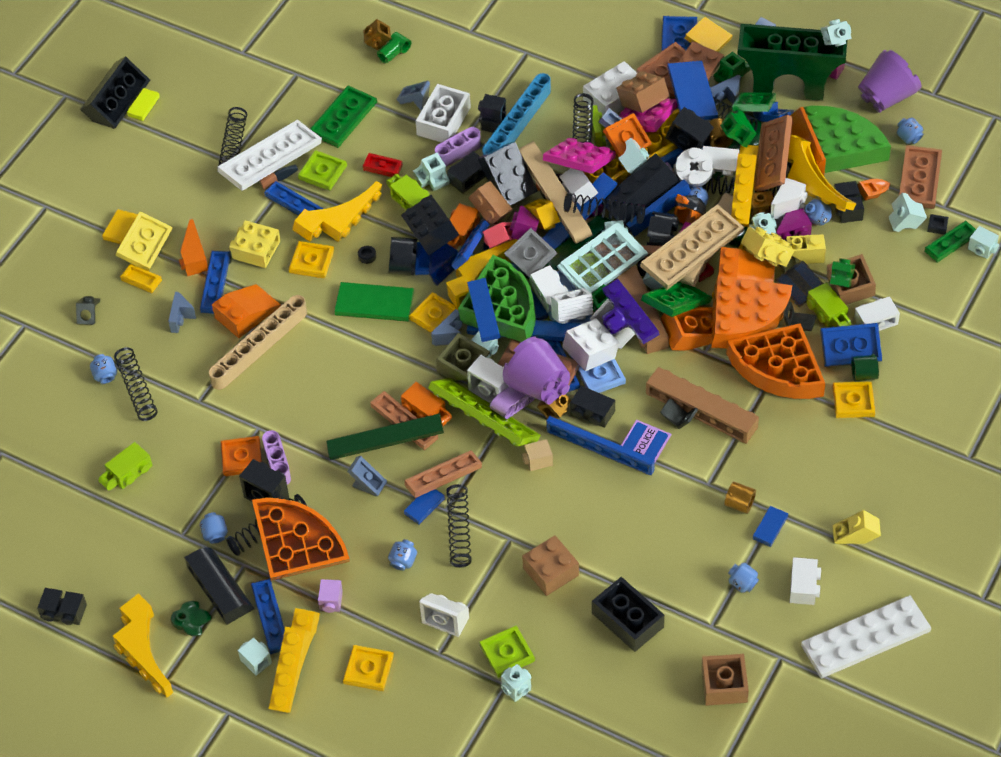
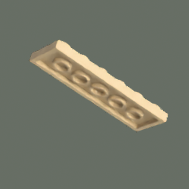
[640,204,744,290]

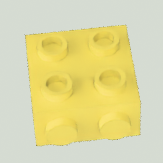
[229,220,280,268]
[741,226,795,267]

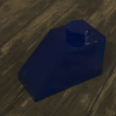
[429,244,458,286]

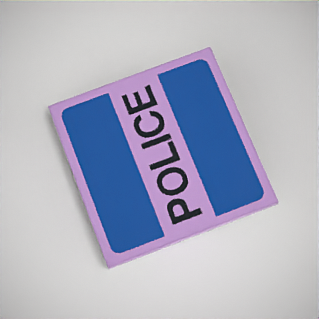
[621,420,672,462]

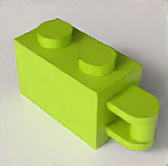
[386,174,430,210]
[806,282,851,328]
[98,442,153,490]

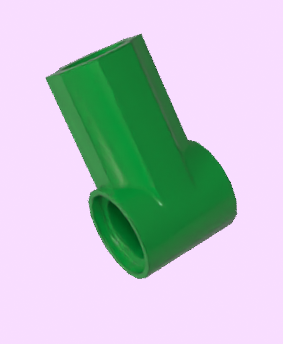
[377,32,412,63]

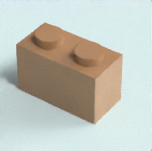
[468,181,513,227]

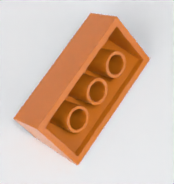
[790,107,826,175]

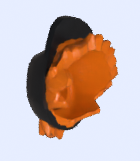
[674,194,706,224]

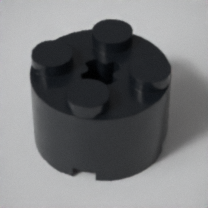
[647,211,678,246]
[388,237,417,275]

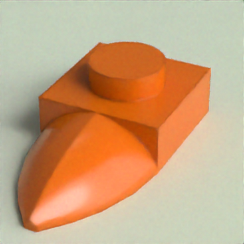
[857,179,890,200]

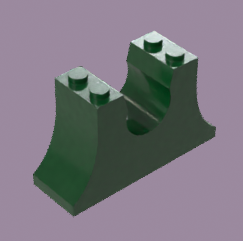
[737,24,848,101]

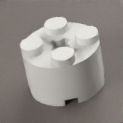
[676,148,713,187]

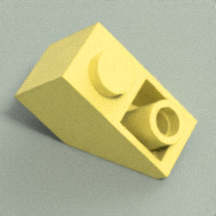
[786,234,826,264]
[833,510,881,544]

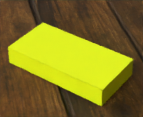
[127,88,160,121]

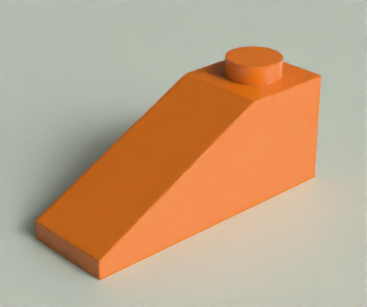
[179,219,208,276]

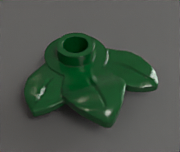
[171,601,212,636]

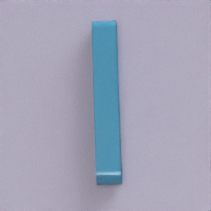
[482,73,551,155]

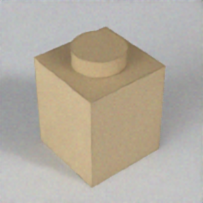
[522,439,553,471]

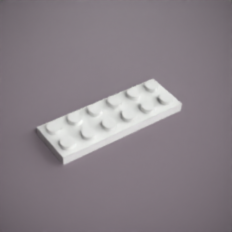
[218,120,322,191]
[801,595,931,679]

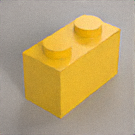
[524,198,560,230]

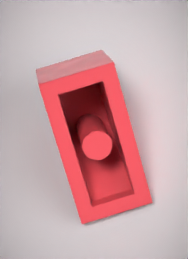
[483,222,514,248]

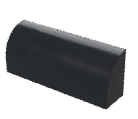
[184,548,255,625]

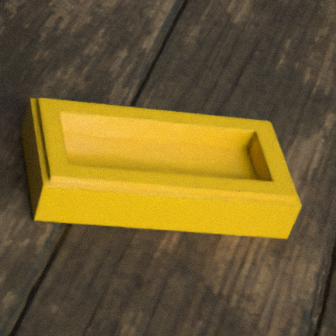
[120,264,162,293]

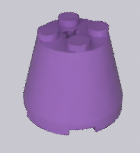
[858,50,922,113]
[503,337,570,404]

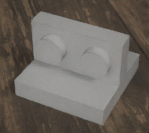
[504,228,557,278]

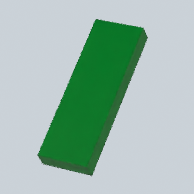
[924,221,976,263]

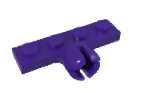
[602,279,660,344]

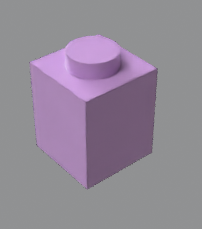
[318,579,343,613]

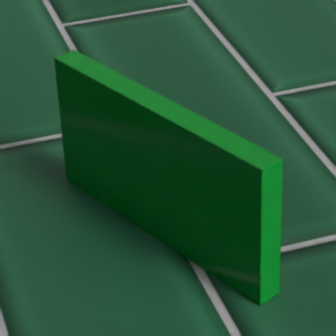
[310,85,377,148]
[732,92,776,112]
[334,282,414,322]
[641,282,712,317]

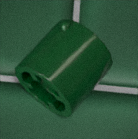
[851,354,879,382]

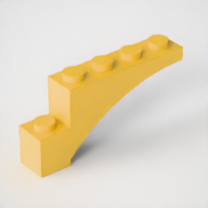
[787,134,856,212]
[731,145,759,227]
[292,181,382,242]
[446,239,518,309]
[113,593,173,698]
[269,608,320,713]

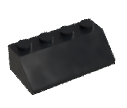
[80,56,150,129]
[602,153,681,233]

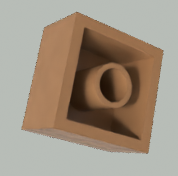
[616,71,670,113]
[827,254,876,305]
[522,535,579,596]
[701,654,749,706]

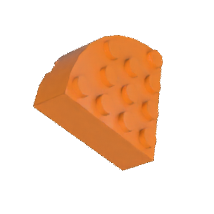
[711,275,792,349]
[726,323,825,399]
[252,498,350,581]

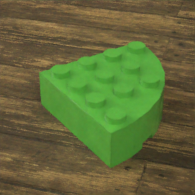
[804,106,891,173]
[458,255,536,342]

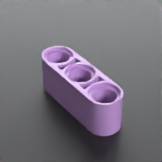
[435,127,481,167]
[490,387,535,419]
[262,430,291,485]

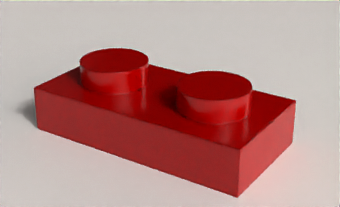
[363,153,403,177]

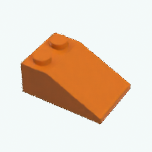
[718,247,775,283]
[212,284,281,339]
[660,307,713,351]

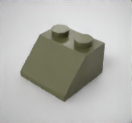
[436,333,490,381]

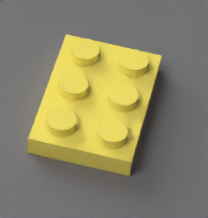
[115,212,173,271]

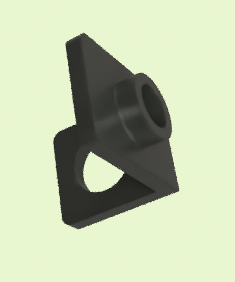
[76,296,100,325]
[783,301,816,332]
[660,399,698,429]

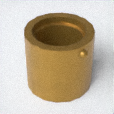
[708,118,733,148]
[724,481,756,514]

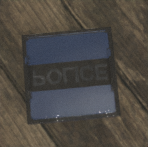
[775,261,824,307]

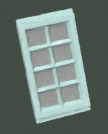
[557,222,648,294]

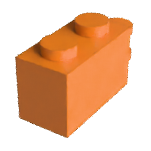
[443,203,480,251]
[401,382,452,426]

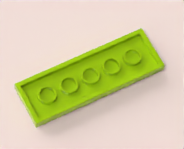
[428,378,541,446]

